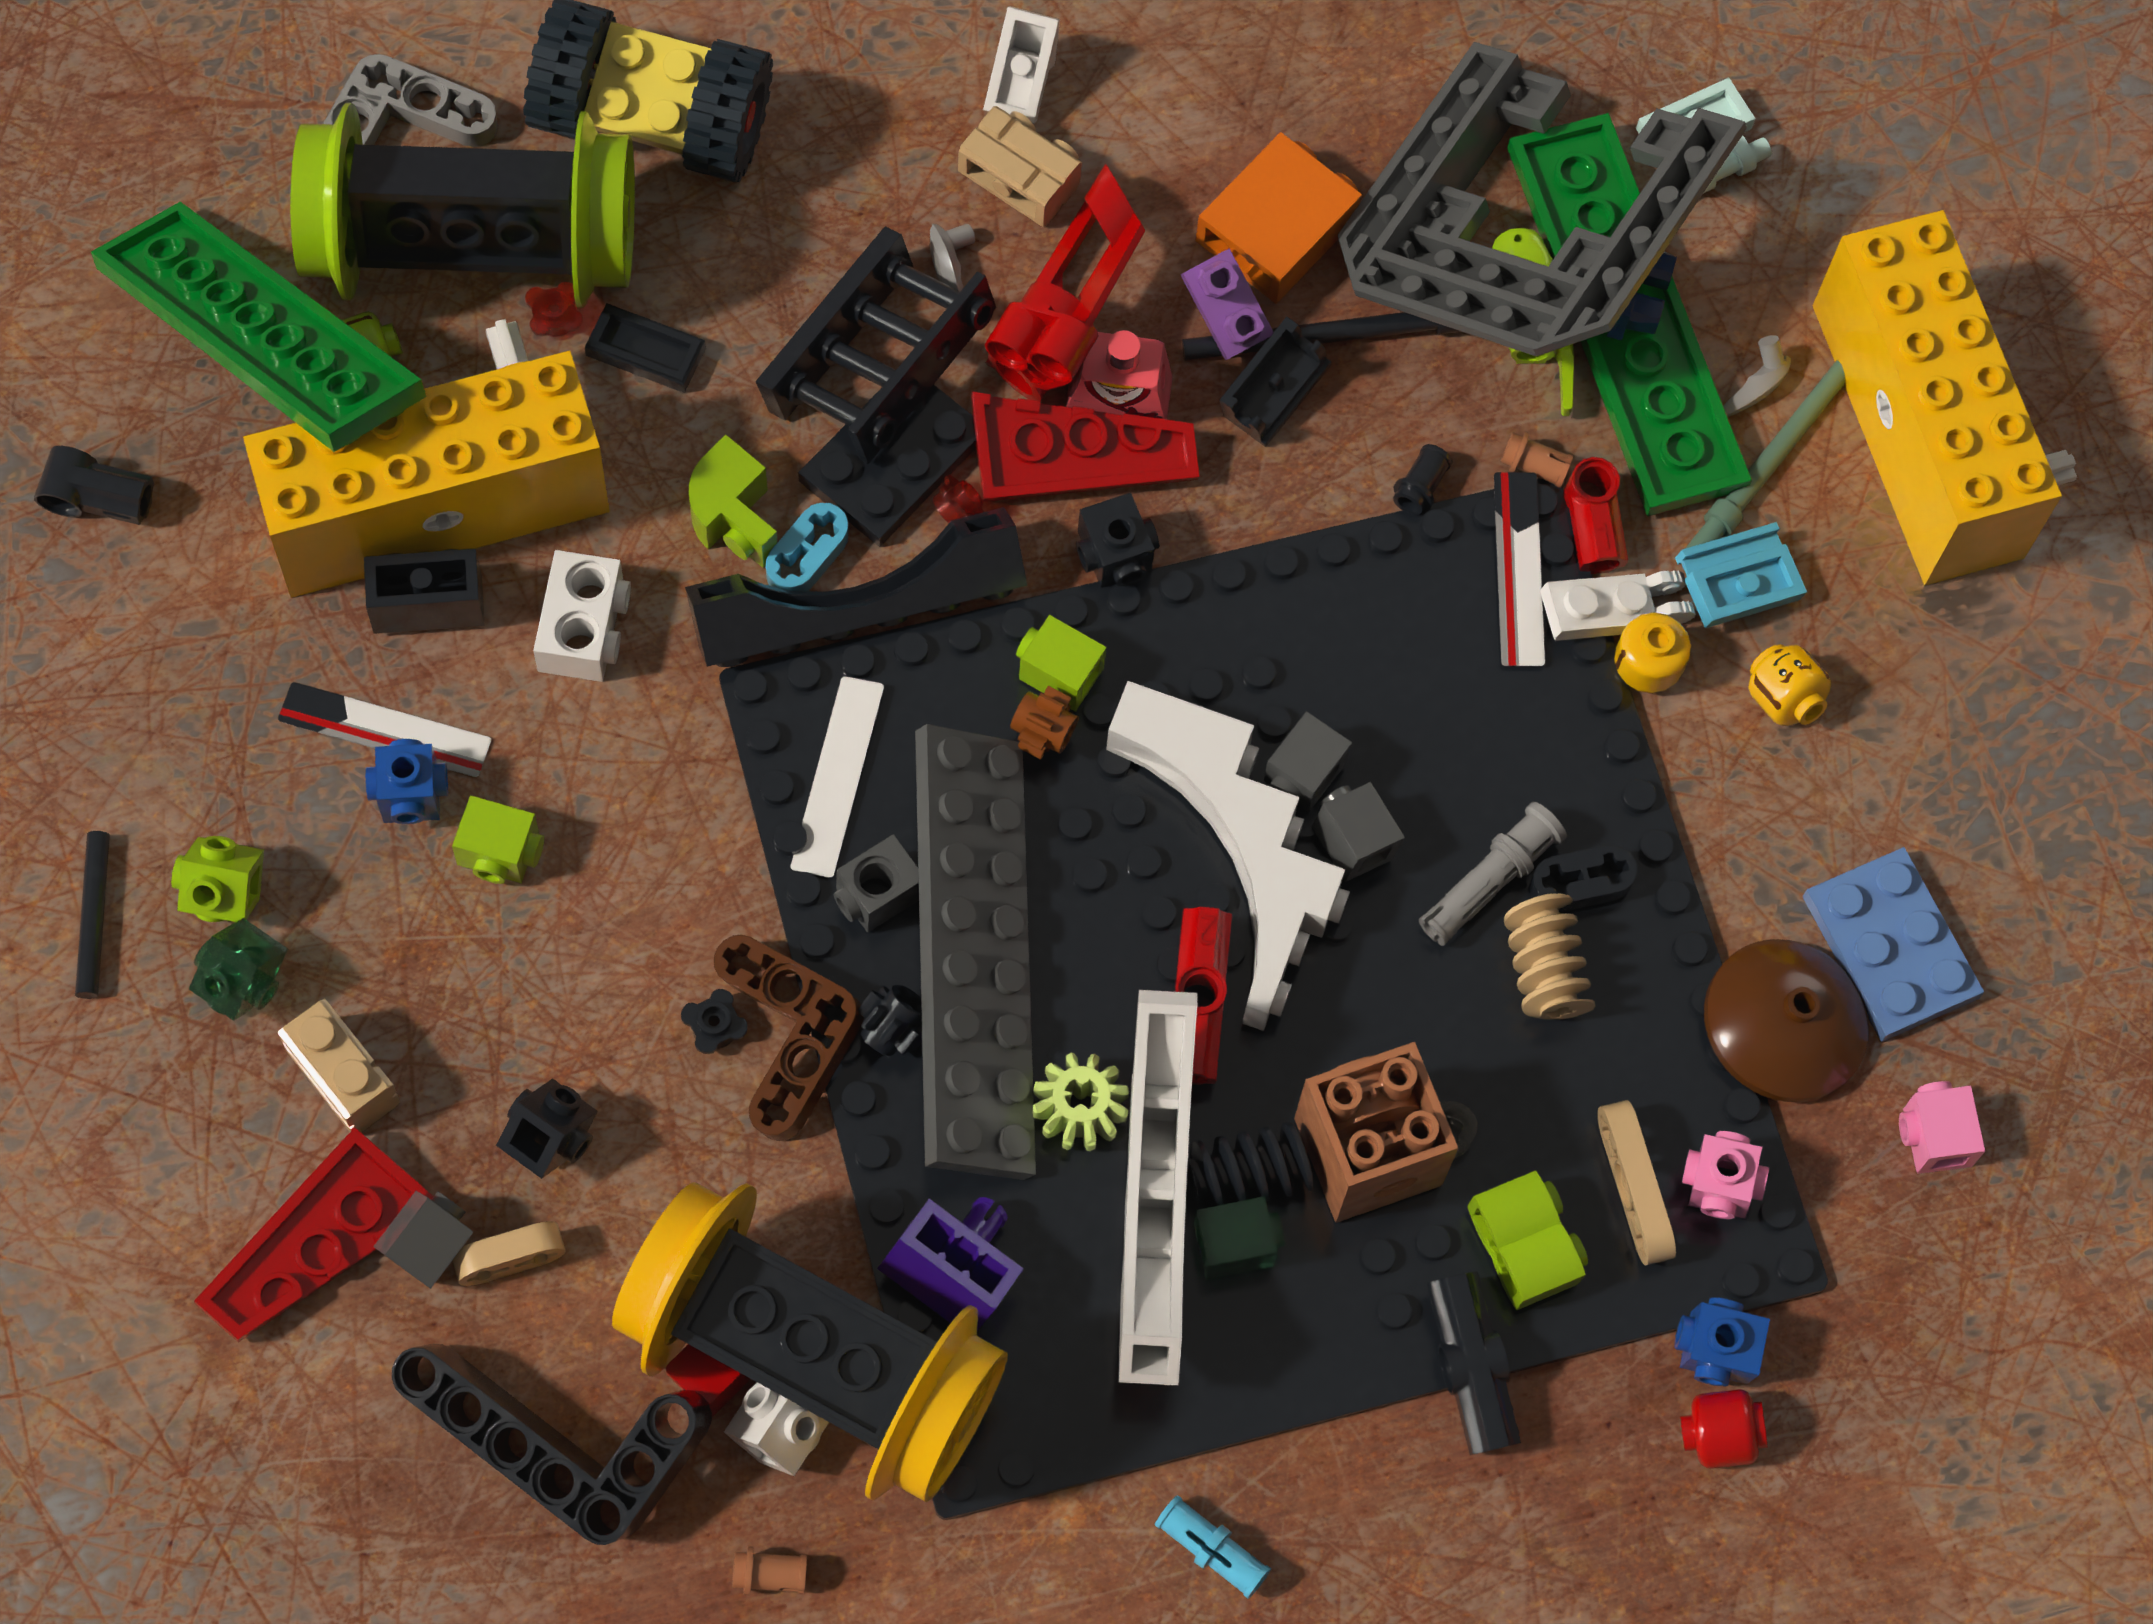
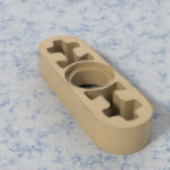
[1598,1100,1676,1266]

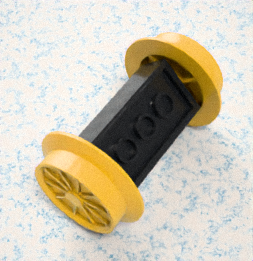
[612,1182,1008,1502]

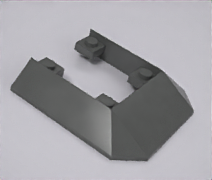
[1338,42,1747,356]

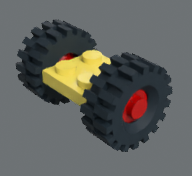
[523,0,773,183]

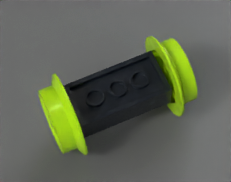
[290,103,635,308]

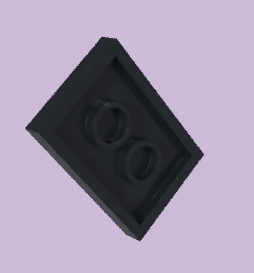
[798,385,977,547]

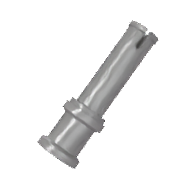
[1419,802,1567,946]

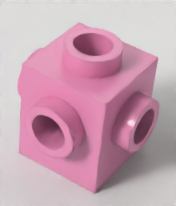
[1682,1131,1769,1219]

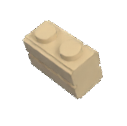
[958,106,1082,227]
[278,999,400,1132]

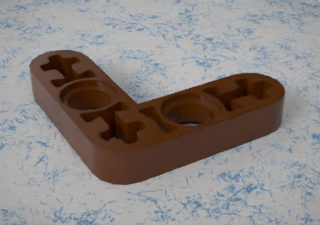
[714,935,864,1141]

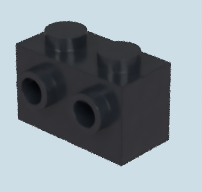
[364,548,485,634]

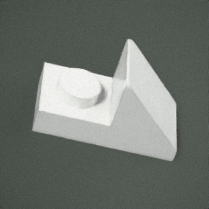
[983,6,1060,123]

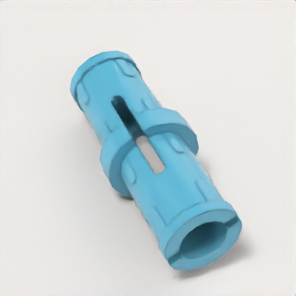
[1155,1495,1272,1599]

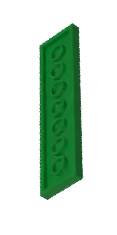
[1507,113,1752,517]
[91,201,426,452]

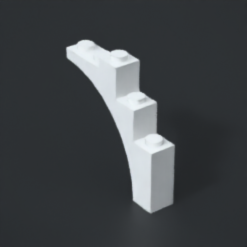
[1106,681,1350,1031]
[1119,990,1197,1385]

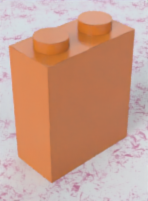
[1195,132,1362,304]

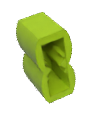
[1467,1170,1588,1310]

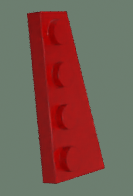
[971,391,1200,502]
[194,1127,434,1343]

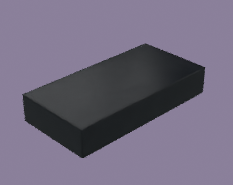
[585,303,706,393]

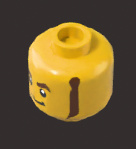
[1614,612,1691,693]
[1748,644,1831,726]

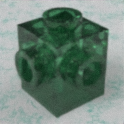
[189,918,288,1021]

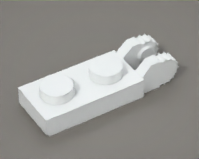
[1540,570,1696,641]

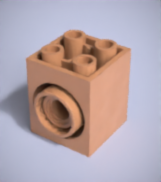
[1294,1042,1458,1223]

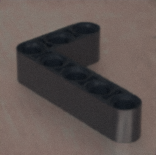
[392,1344,712,1545]

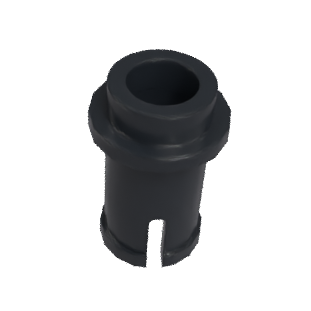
[1393,444,1453,515]

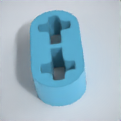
[766,503,848,591]

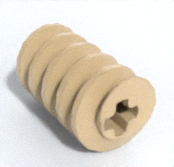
[1504,894,1596,1019]

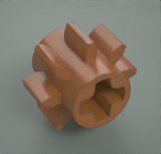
[1010,686,1079,759]

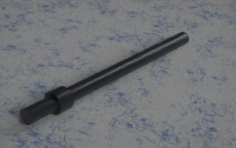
[1182,312,1460,360]

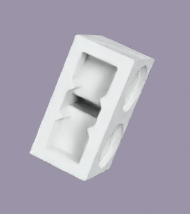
[533,550,631,682]

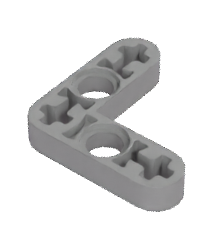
[323,54,498,147]

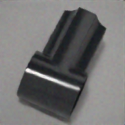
[34,446,154,525]

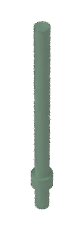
[1685,360,1846,549]

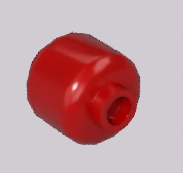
[1680,1389,1768,1469]

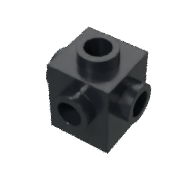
[1076,492,1160,588]
[496,1078,598,1179]

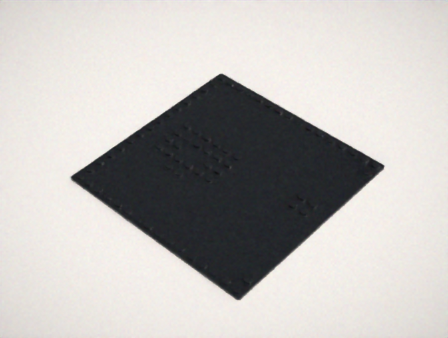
[719,478,1828,1520]

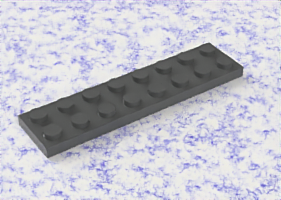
[915,724,1036,1180]

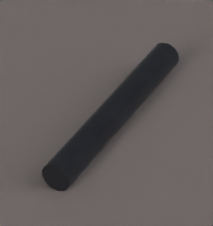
[75,831,110,999]

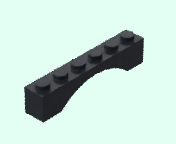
[685,507,1028,667]

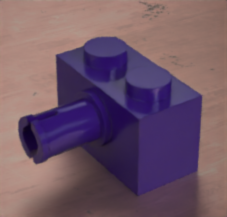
[877,1197,1024,1331]

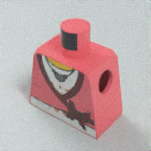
[1065,330,1173,419]

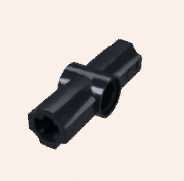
[1427,1271,1521,1455]

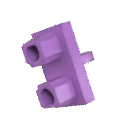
[1180,248,1274,360]

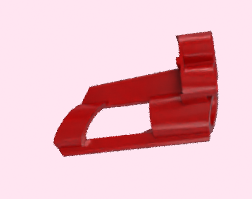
[985,163,1145,401]

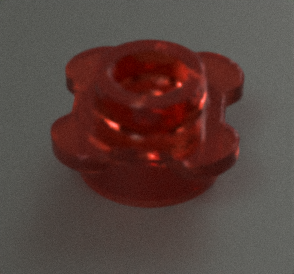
[525,282,583,337]
[933,475,984,524]

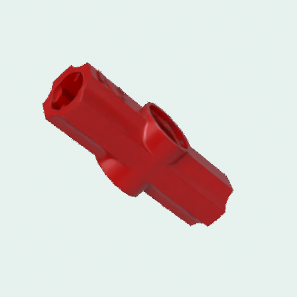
[1174,906,1232,1085]

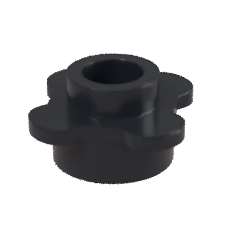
[681,989,748,1054]

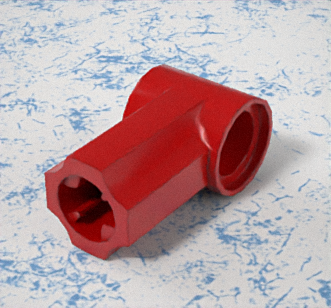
[1564,457,1628,574]

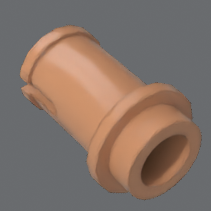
[1500,432,1573,488]
[732,1546,807,1595]

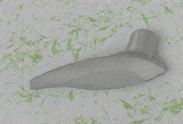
[930,224,975,292]
[1723,335,1791,418]

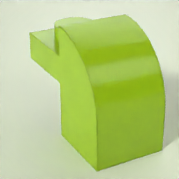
[688,434,777,568]

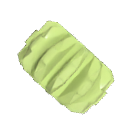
[1032,1052,1129,1151]

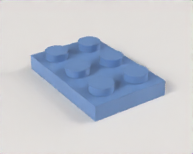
[1802,847,1984,1042]

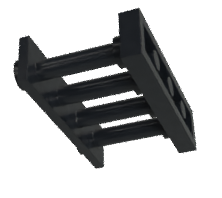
[755,226,997,464]

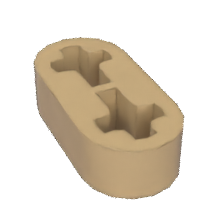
[452,1221,566,1286]

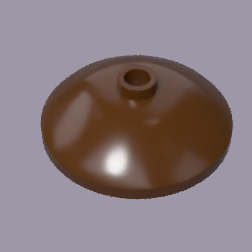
[1704,939,1869,1102]

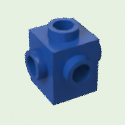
[365,739,448,824]
[1674,1298,1770,1386]

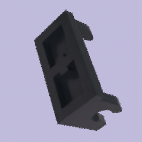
[1220,316,1332,447]

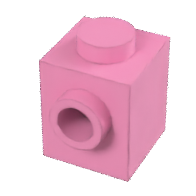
[1899,1081,1985,1174]

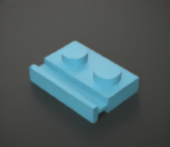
[1675,522,1807,628]

